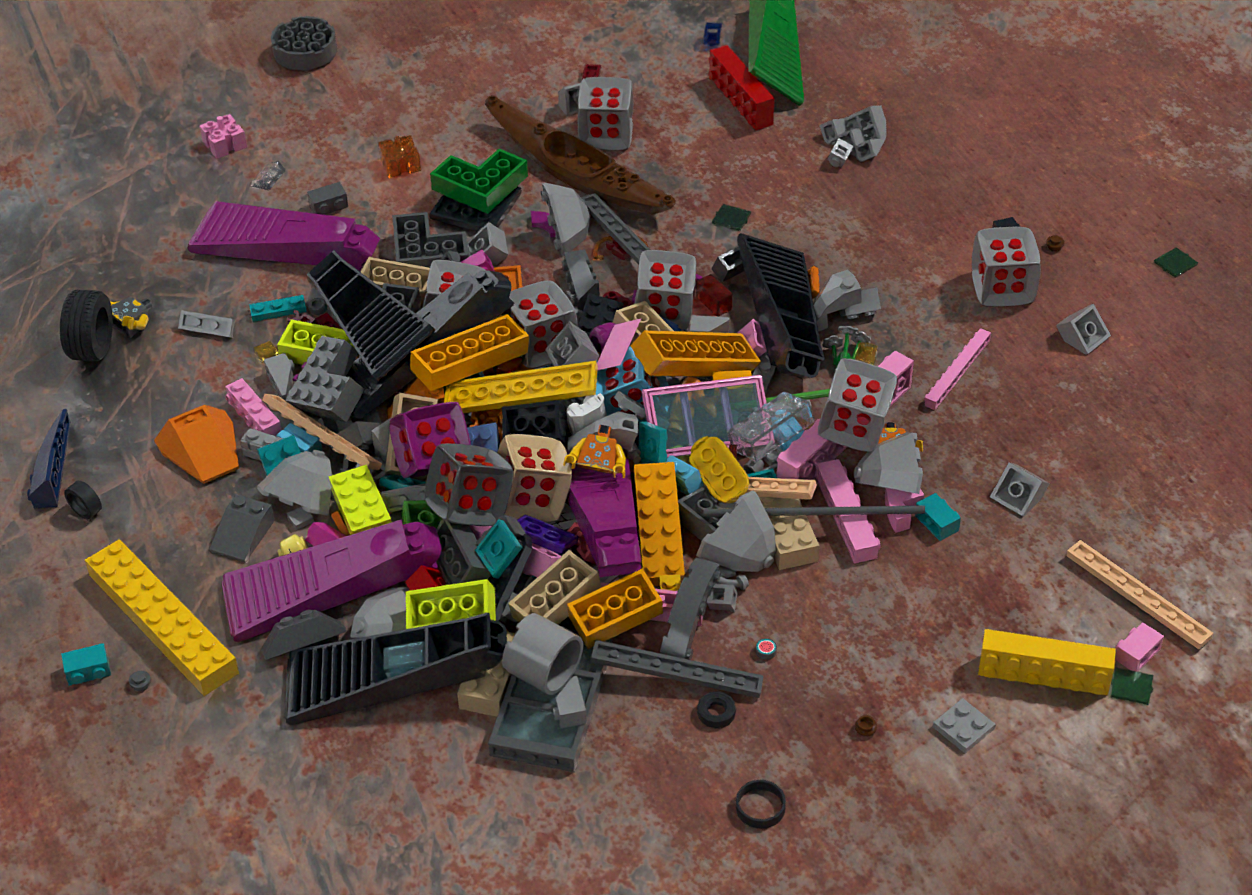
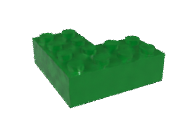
[430,148,528,214]

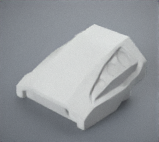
[566,393,607,435]

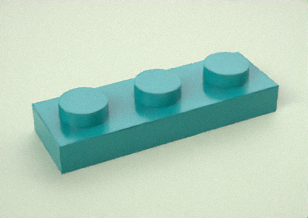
[249,295,307,322]

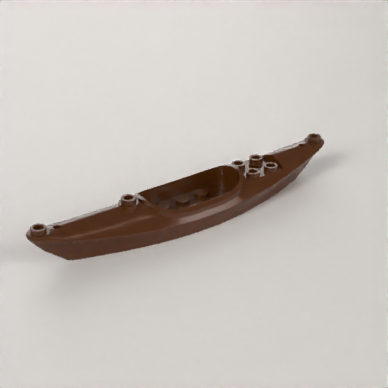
[485,95,676,215]

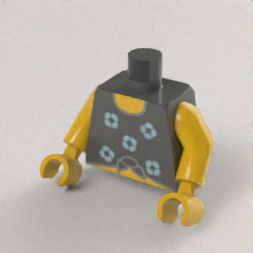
[110,297,152,338]

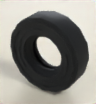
[697,691,736,728]

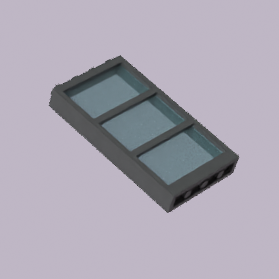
[488,627,612,772]

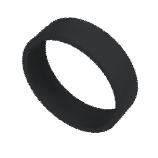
[736,780,786,829]

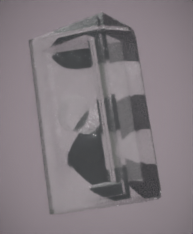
[251,161,285,190]

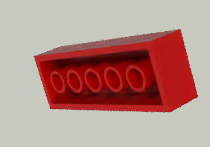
[708,45,775,131]

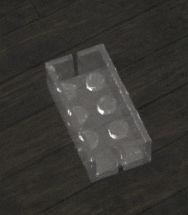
[727,392,815,462]

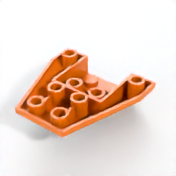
[154,405,239,484]

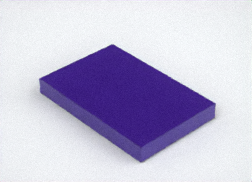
[518,515,579,555]

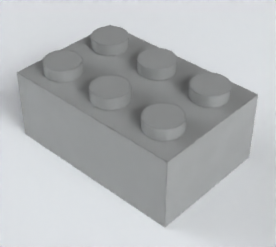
[545,321,599,367]

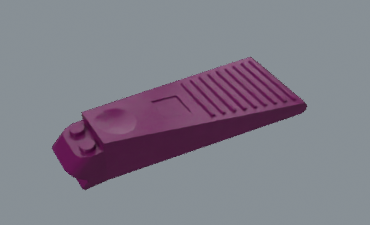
[187,201,380,271]
[566,448,641,578]
[221,520,441,642]

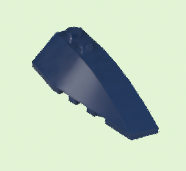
[27,409,71,509]

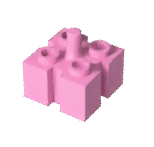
[199,114,247,159]

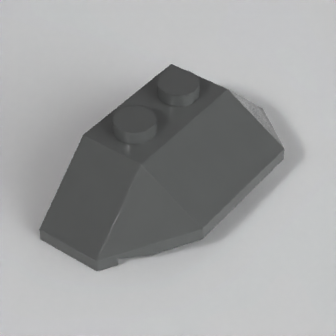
[261,610,347,660]

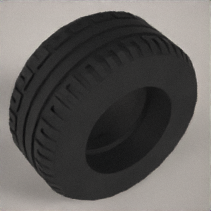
[60,290,113,361]

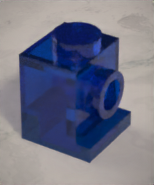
[704,22,722,47]

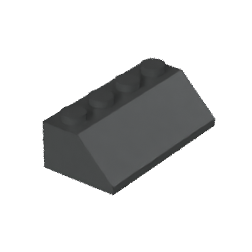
[436,519,491,585]

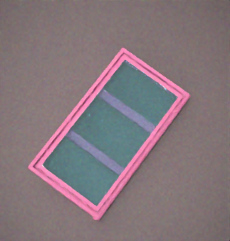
[642,375,774,458]

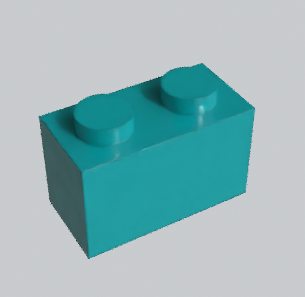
[915,493,961,541]
[61,643,111,686]

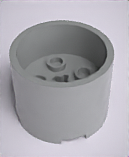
[502,613,583,695]

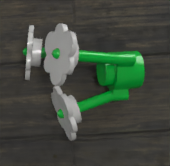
[822,326,871,368]

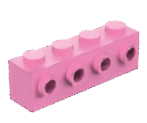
[225,378,282,436]

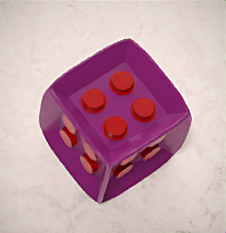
[390,402,471,478]

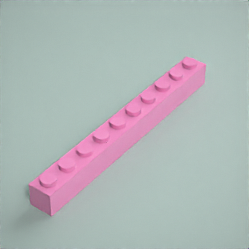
[924,328,991,410]

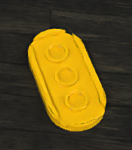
[689,436,749,504]

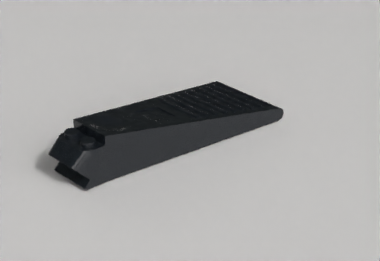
[737,233,825,379]
[307,250,435,382]
[346,271,514,419]
[284,613,507,725]

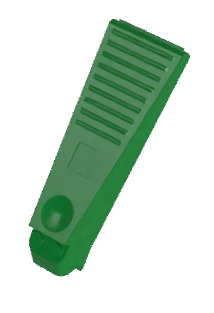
[749,0,804,106]

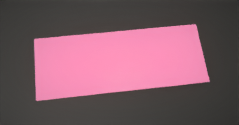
[597,319,641,370]

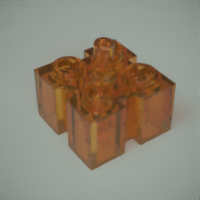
[378,135,421,178]

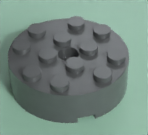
[271,16,337,71]

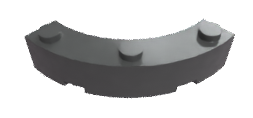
[660,557,721,660]

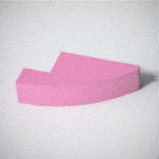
[885,488,924,533]

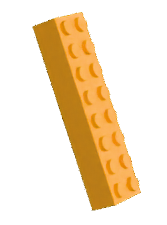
[631,330,761,376]

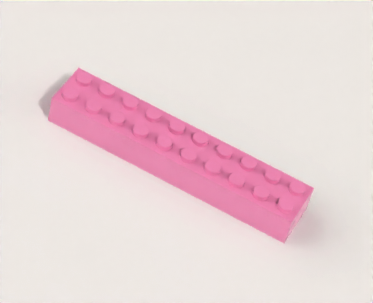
[776,351,914,480]

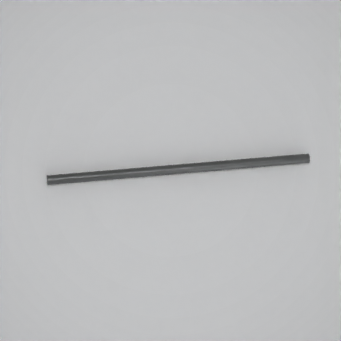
[703,506,925,517]

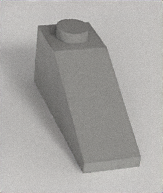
[264,353,295,400]

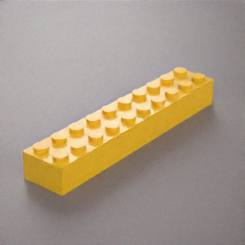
[85,539,239,696]

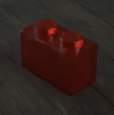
[696,274,733,317]

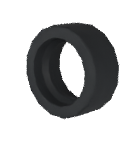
[64,480,102,519]

